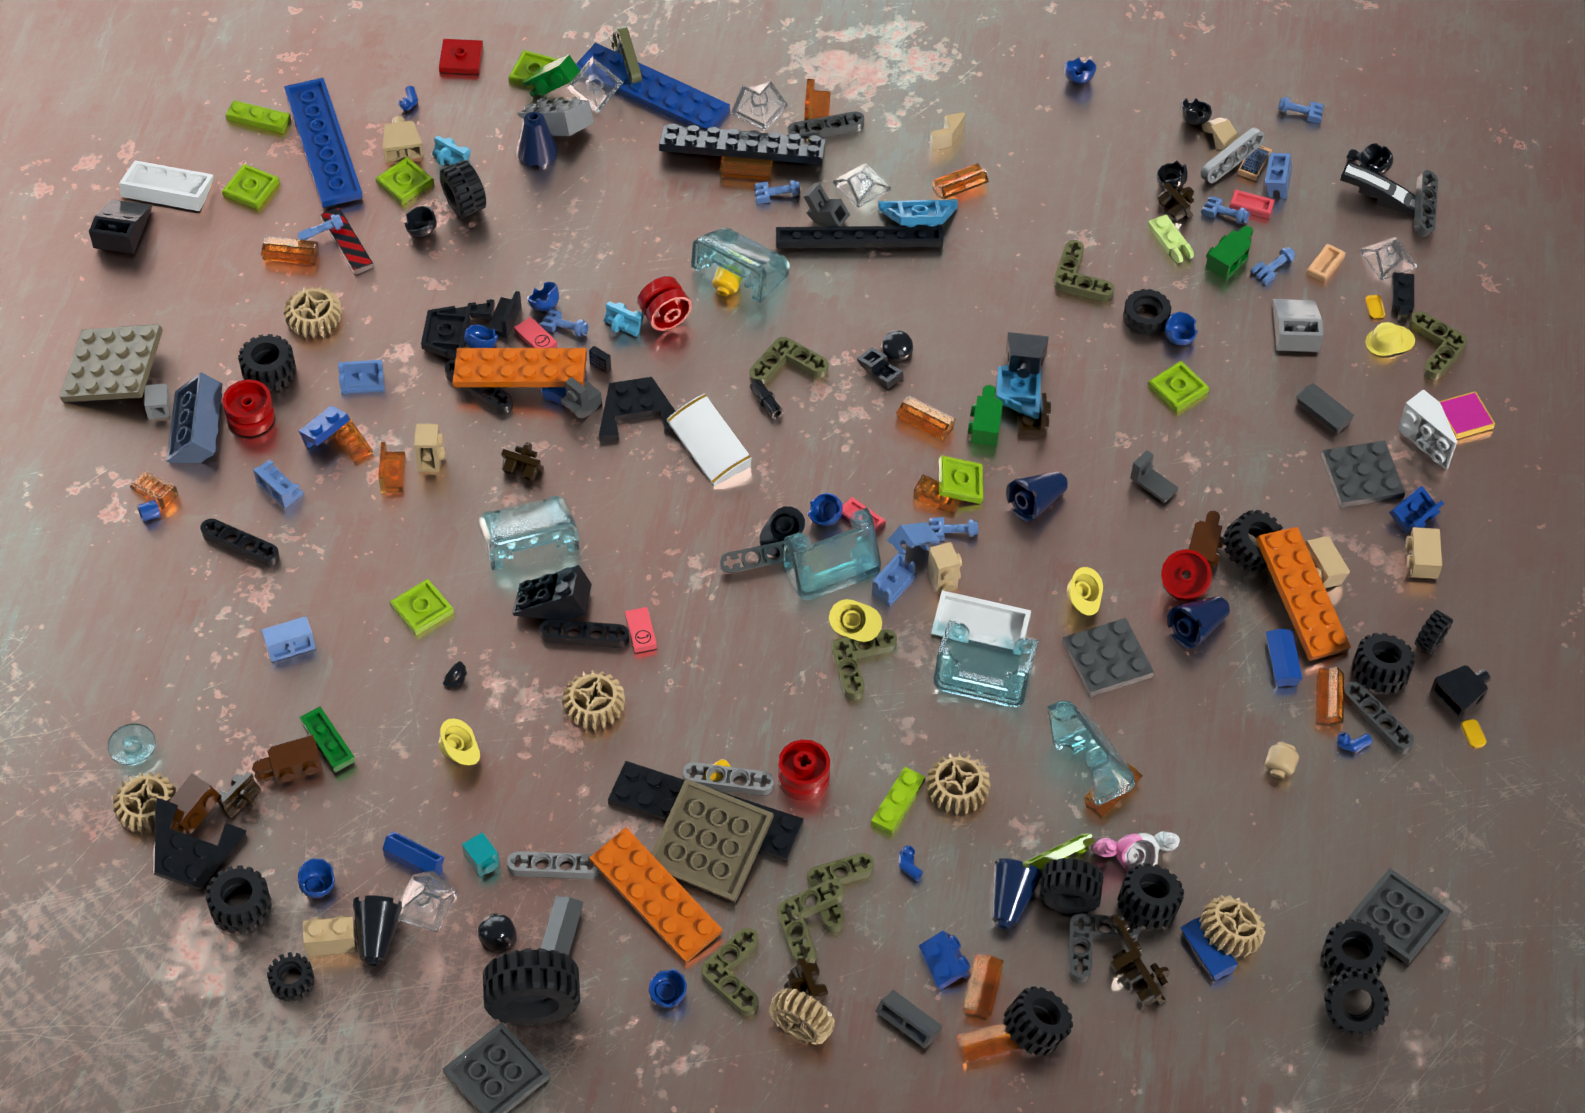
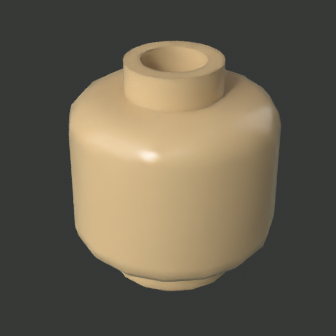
[1265,742,1299,779]

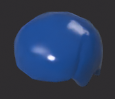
[1064,57,1096,84]
[527,282,559,311]
[1165,312,1198,346]
[464,324,498,348]
[808,493,843,527]
[297,858,335,898]
[648,969,687,1008]

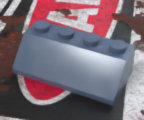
[166,372,223,463]

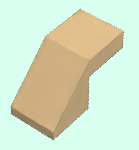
[930,112,965,151]
[1202,118,1240,150]

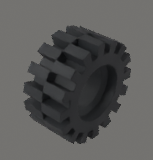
[1415,610,1453,654]
[267,952,315,1002]

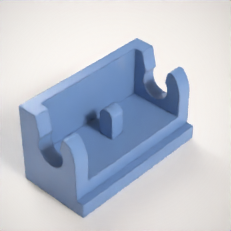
[1265,153,1292,199]
[338,360,385,394]
[253,460,304,509]
[887,522,940,554]
[872,552,917,606]
[261,616,316,662]

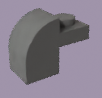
[803,183,850,227]
[561,377,602,418]

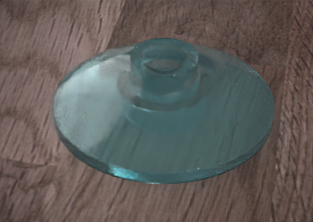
[108,723,156,766]

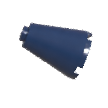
[516,112,557,168]
[1006,471,1068,522]
[1167,596,1230,649]
[992,858,1042,930]

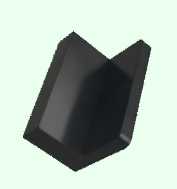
[487,291,522,339]

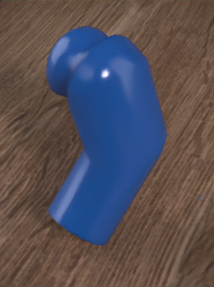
[398,86,418,111]
[1337,732,1372,752]
[899,845,923,881]

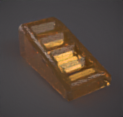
[332,417,373,463]
[130,471,178,509]
[913,474,962,515]

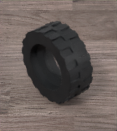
[1123,289,1172,336]

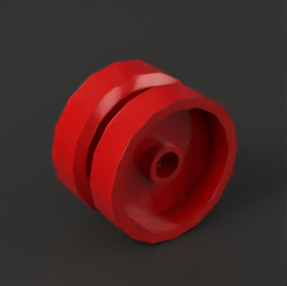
[637,276,692,331]
[222,380,275,436]
[1161,549,1212,602]
[778,739,830,801]

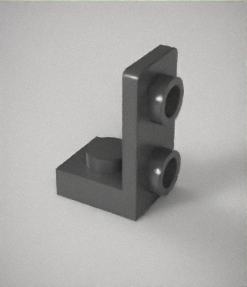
[1130,450,1178,503]

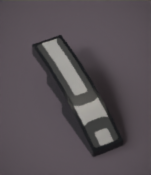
[1340,161,1416,217]

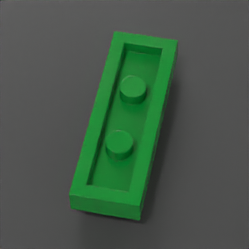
[300,706,356,773]

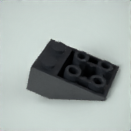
[89,199,152,254]
[512,565,592,620]

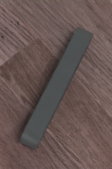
[787,111,864,138]
[1414,170,1438,237]
[719,539,806,573]
[1343,682,1414,754]

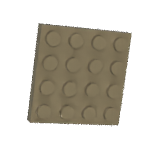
[59,324,163,402]
[651,779,774,903]

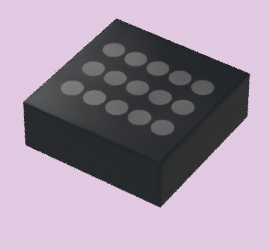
[589,346,611,374]

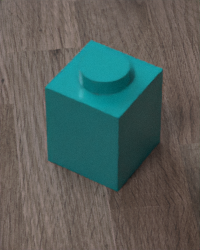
[462,832,500,877]

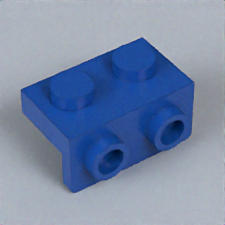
[299,405,350,448]
[1389,486,1444,534]
[919,931,972,989]

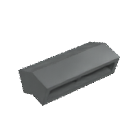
[1296,383,1354,434]
[541,896,584,956]
[875,989,942,1048]

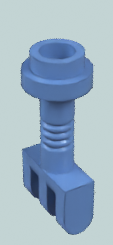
[1278,97,1324,124]
[754,180,801,204]
[1201,196,1250,224]
[298,214,344,241]
[1250,247,1296,285]
[540,309,589,337]
[929,517,978,541]

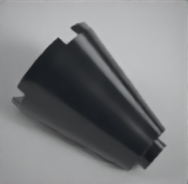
[353,895,402,966]

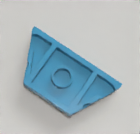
[878,199,958,227]
[996,365,1041,419]

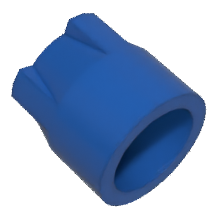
[137,500,161,522]

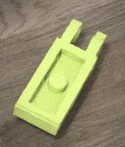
[1148,214,1194,264]

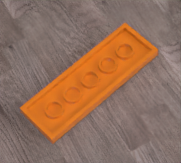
[453,348,587,387]
[1256,527,1351,661]
[589,827,723,964]

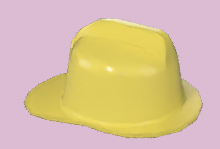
[1365,322,1415,356]
[1067,567,1103,616]
[829,599,882,642]
[439,718,480,766]

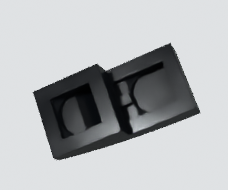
[857,347,904,389]

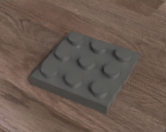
[1321,441,1405,508]
[1062,618,1154,697]
[1348,868,1451,964]
[443,1022,551,1113]

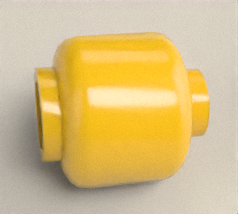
[712,264,743,297]

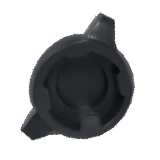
[443,661,467,688]

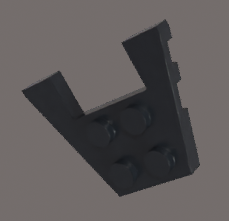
[421,299,495,360]
[599,377,676,442]
[153,798,247,891]

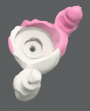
[1091,831,1180,873]

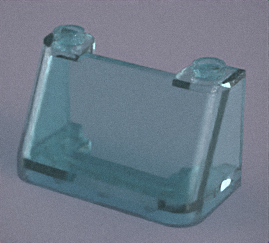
[691,227,789,303]
[478,496,580,570]
[784,508,881,600]
[933,620,1039,707]
[1048,700,1135,806]

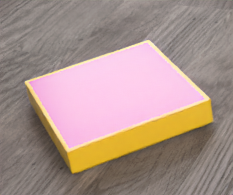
[1439,391,1495,439]

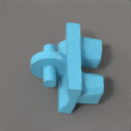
[432,136,471,165]
[603,301,644,337]

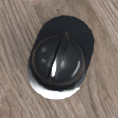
[759,506,805,557]

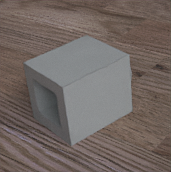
[144,383,170,419]

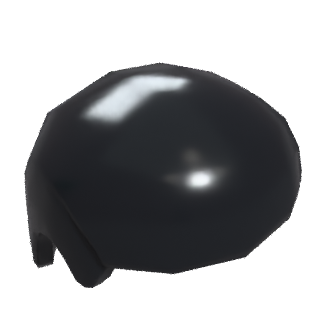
[1181,98,1212,125]
[1157,160,1188,190]
[405,206,437,238]
[881,330,913,362]
[477,913,517,953]

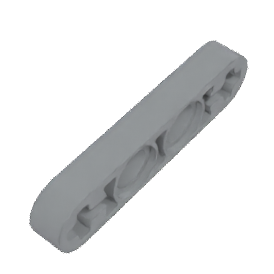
[1201,128,1265,183]
[682,762,774,796]
[507,851,601,879]

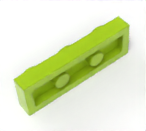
[225,100,291,133]
[871,767,926,835]
[1022,834,1095,872]

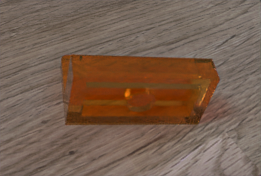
[804,79,831,120]
[378,442,406,493]

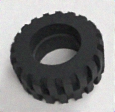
[483,948,580,1026]

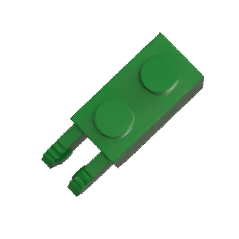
[523,54,580,97]
[1206,225,1253,280]
[968,385,1003,446]

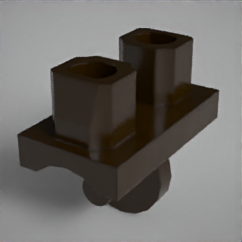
[1157,182,1194,221]
[501,442,544,481]
[217,771,261,819]
[1125,957,1170,1006]
[784,958,828,1001]

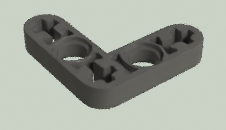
[1069,914,1141,983]

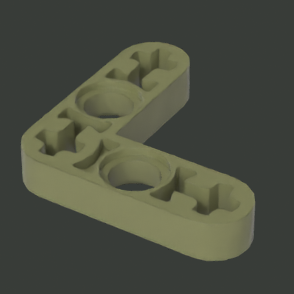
[610,25,642,84]
[1054,240,1114,302]
[1409,311,1467,380]
[749,337,829,385]
[832,629,897,700]
[807,853,874,933]
[777,879,846,963]
[701,928,759,1017]

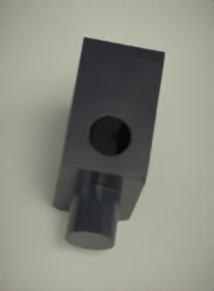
[1006,332,1049,378]
[1430,665,1490,721]

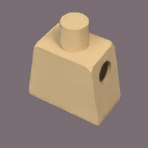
[383,116,424,163]

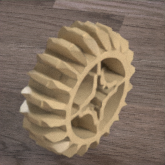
[284,285,342,339]
[562,670,625,731]
[926,753,991,815]
[113,771,176,834]
[1199,895,1266,958]
[769,988,835,1045]

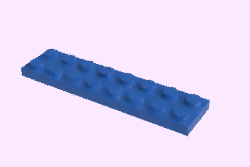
[576,42,730,129]
[284,78,363,207]

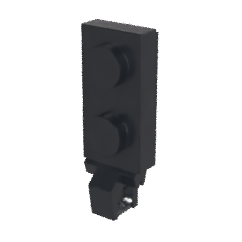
[1391,272,1414,323]

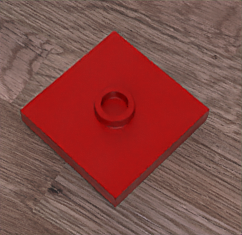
[439,39,483,74]

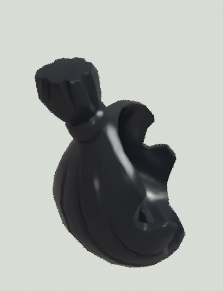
[1346,143,1393,175]

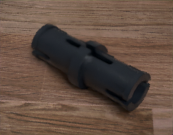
[750,379,784,419]

